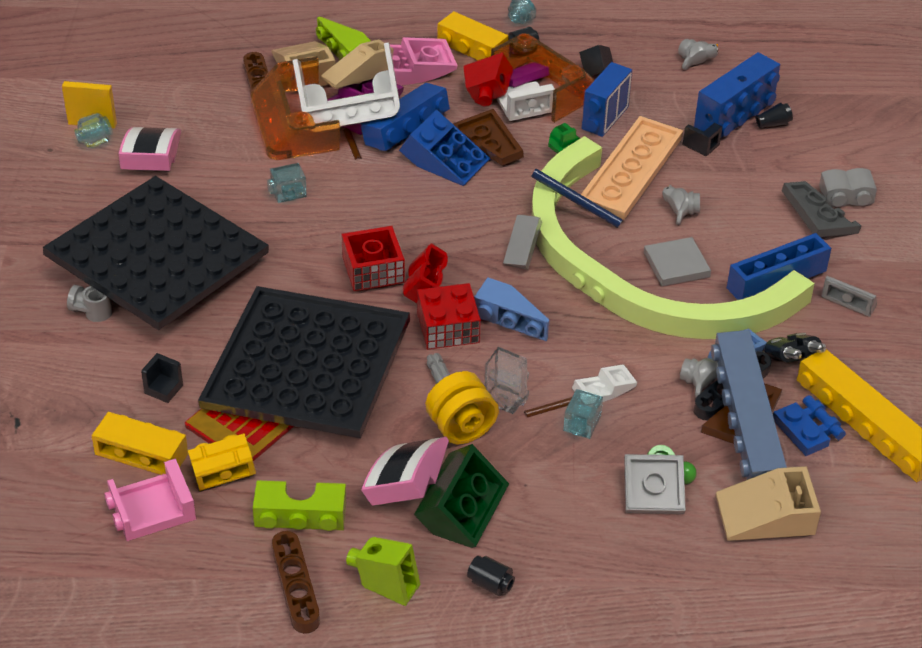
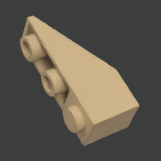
[321,39,394,89]

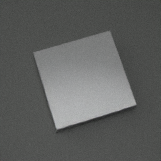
[644,237,711,286]
[624,454,685,514]

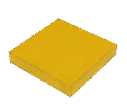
[62,81,117,129]

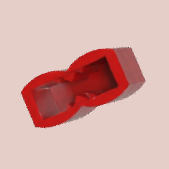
[403,243,448,303]

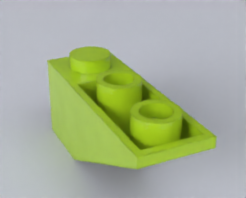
[316,17,371,61]

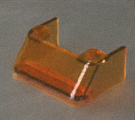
[491,33,594,123]
[251,56,340,160]

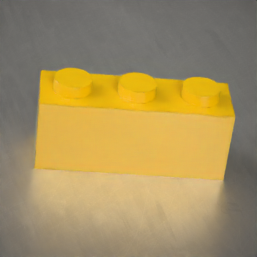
[437,11,509,60]
[91,412,188,475]

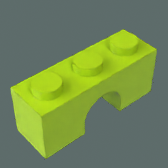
[253,480,346,531]

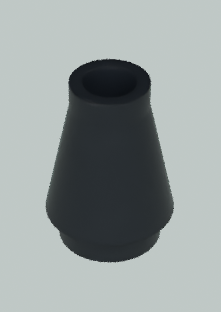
[755,103,793,129]

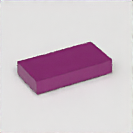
[509,62,549,88]

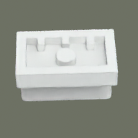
[496,82,555,121]

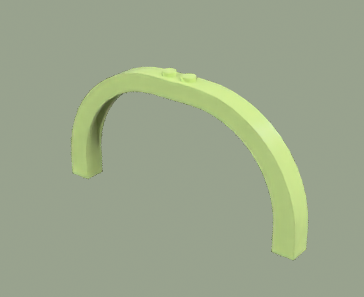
[532,136,815,339]

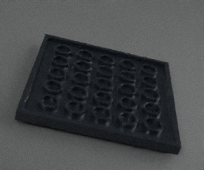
[43,176,269,331]
[198,286,410,439]

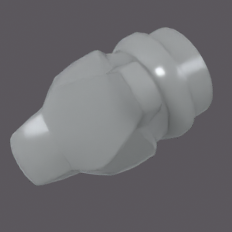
[678,39,718,70]
[662,185,700,225]
[680,358,718,397]

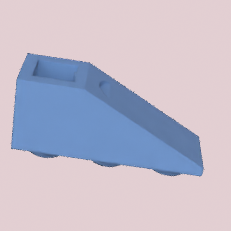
[474,278,549,341]

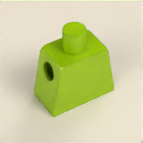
[346,537,421,606]

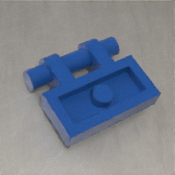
[773,395,846,456]

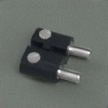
[764,333,826,363]

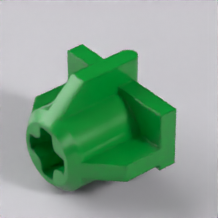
[548,123,580,154]

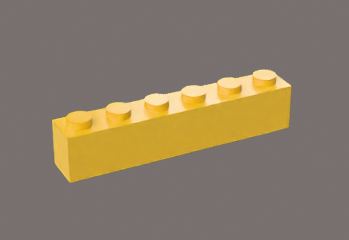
[797,349,922,482]

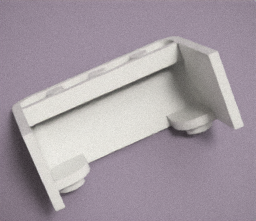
[293,42,400,131]

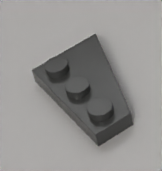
[781,181,862,237]

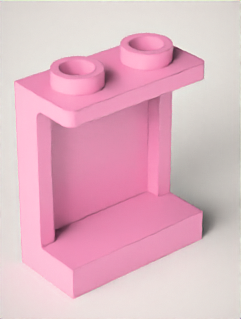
[104,459,196,541]

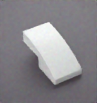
[572,365,637,406]

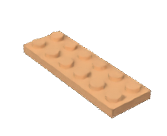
[581,116,684,220]

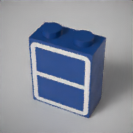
[582,62,632,137]

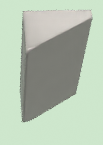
[503,215,542,270]
[821,276,877,317]

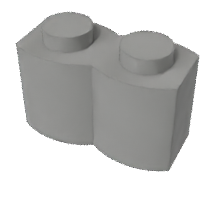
[819,168,877,207]

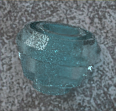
[508,0,536,24]

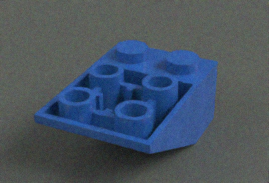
[399,110,490,186]

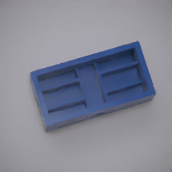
[694,52,781,138]

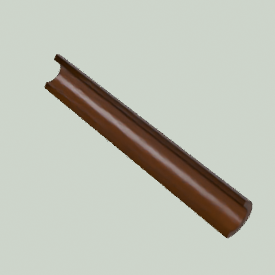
[343,128,362,160]
[524,396,578,418]

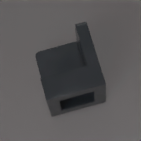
[579,45,613,78]
[682,122,722,156]
[141,353,183,403]

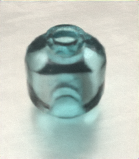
[74,113,113,148]

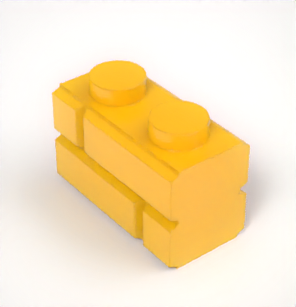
[188,434,256,491]

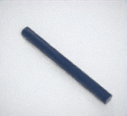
[531,168,622,228]

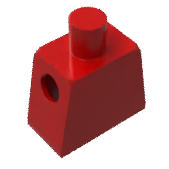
[463,52,513,107]

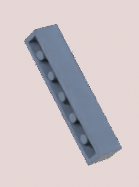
[711,330,787,480]

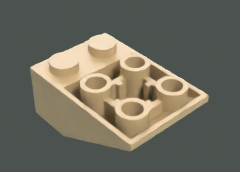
[272,41,335,92]
[715,466,821,541]

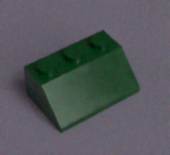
[414,444,509,548]

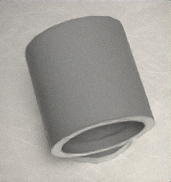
[67,285,112,322]

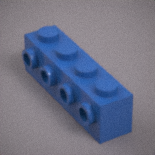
[360,83,450,151]
[726,233,832,300]

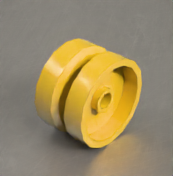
[425,371,499,445]

